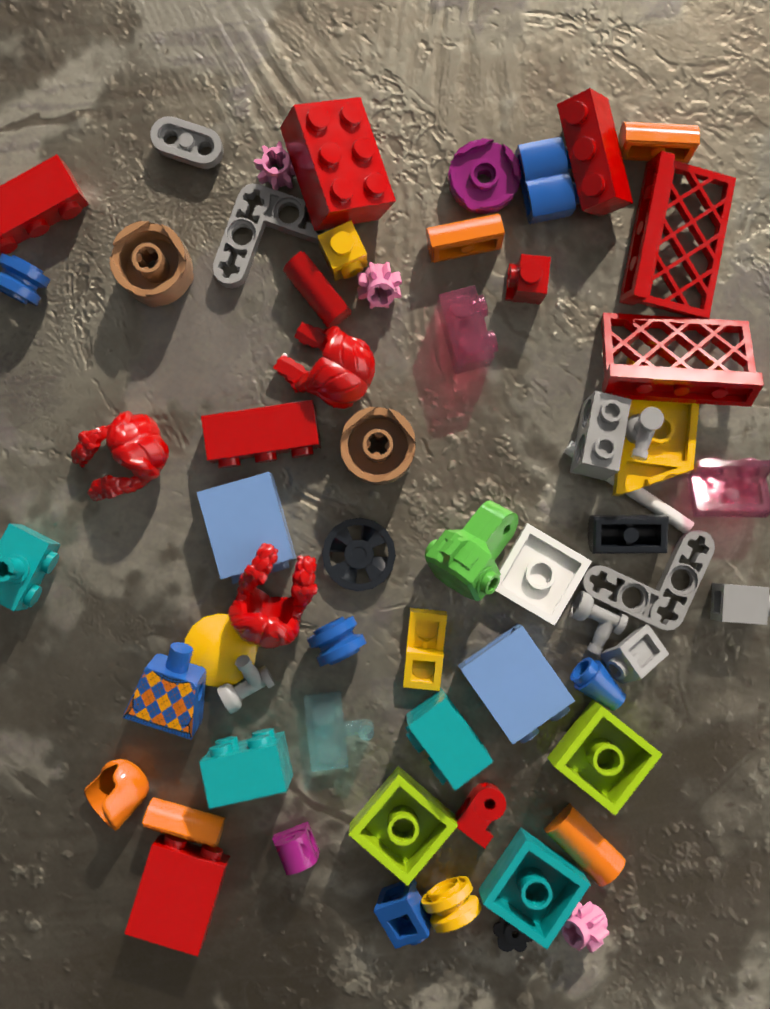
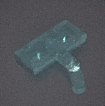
[304,691,374,772]

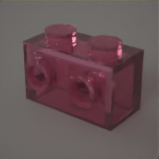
[436,285,498,374]

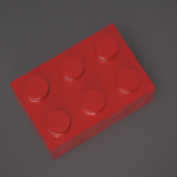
[280,97,396,231]

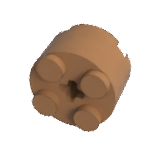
[110,221,194,307]
[340,407,416,485]

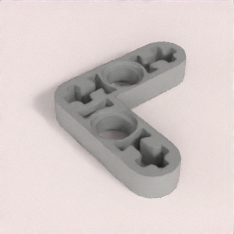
[212,183,333,289]
[580,530,715,631]

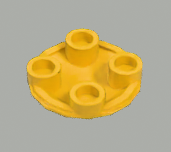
[184,613,258,687]

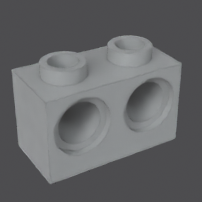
[570,391,632,480]

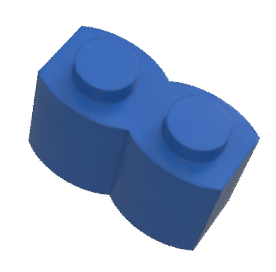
[515,136,580,224]

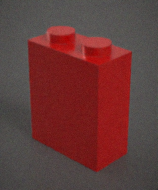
[124,833,231,957]

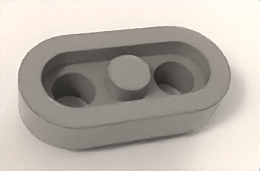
[150,116,224,169]

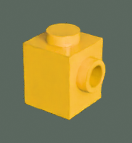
[317,220,368,281]

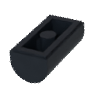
[588,515,669,554]

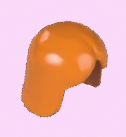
[84,759,149,831]

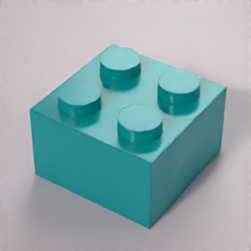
[405,688,493,791]
[199,728,294,809]
[478,827,591,949]

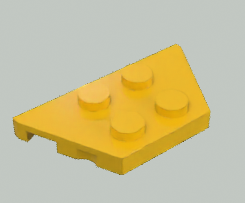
[612,358,699,496]

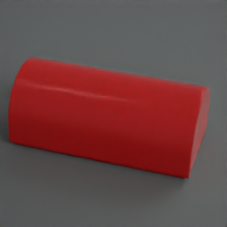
[283,251,352,329]

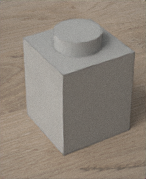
[710,583,770,625]

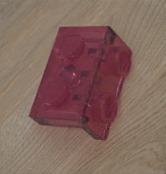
[688,457,770,518]

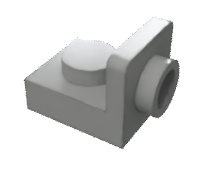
[600,623,669,684]

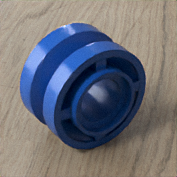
[0,253,51,306]
[306,616,367,667]

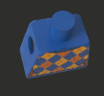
[123,642,207,740]

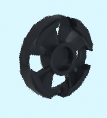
[322,517,396,591]

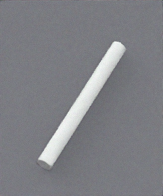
[564,441,694,534]

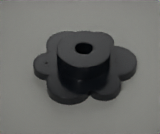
[493,917,533,952]

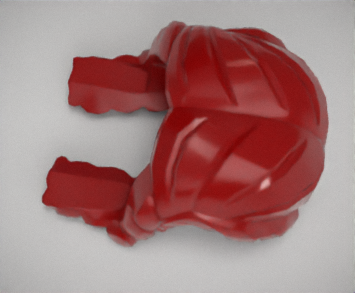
[273,322,375,409]
[71,411,169,501]
[228,543,317,649]

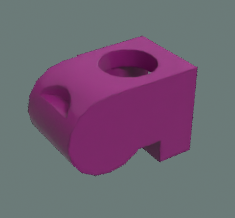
[272,821,320,875]

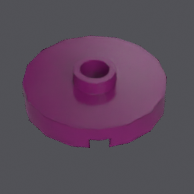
[448,138,521,214]

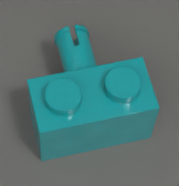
[0,523,61,612]

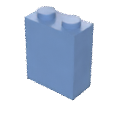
[197,472,297,584]
[458,623,575,745]

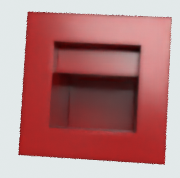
[505,254,551,305]

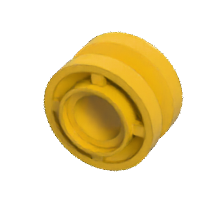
[421,876,482,933]

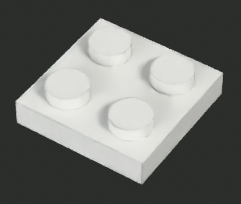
[495,523,592,626]

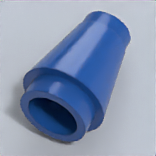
[570,657,626,711]

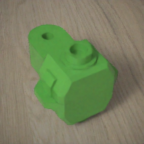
[425,500,518,601]

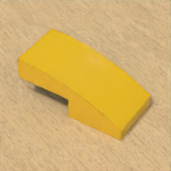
[403,608,447,691]

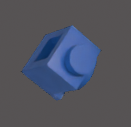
[374,878,432,949]

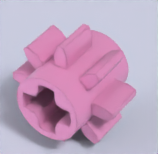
[254,142,296,191]
[357,262,402,309]
[561,901,609,953]

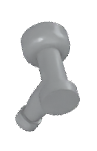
[625,407,664,461]
[569,590,628,655]
[217,655,276,714]

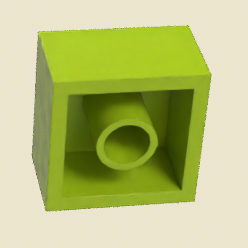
[547,699,663,815]
[348,766,458,886]

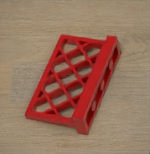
[619,151,736,319]
[601,312,764,407]

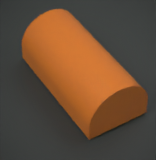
[618,122,700,163]
[426,213,505,263]
[142,797,226,848]
[544,803,626,887]

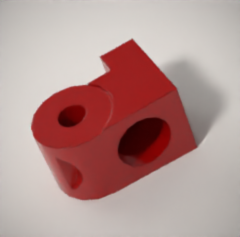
[455,782,506,849]

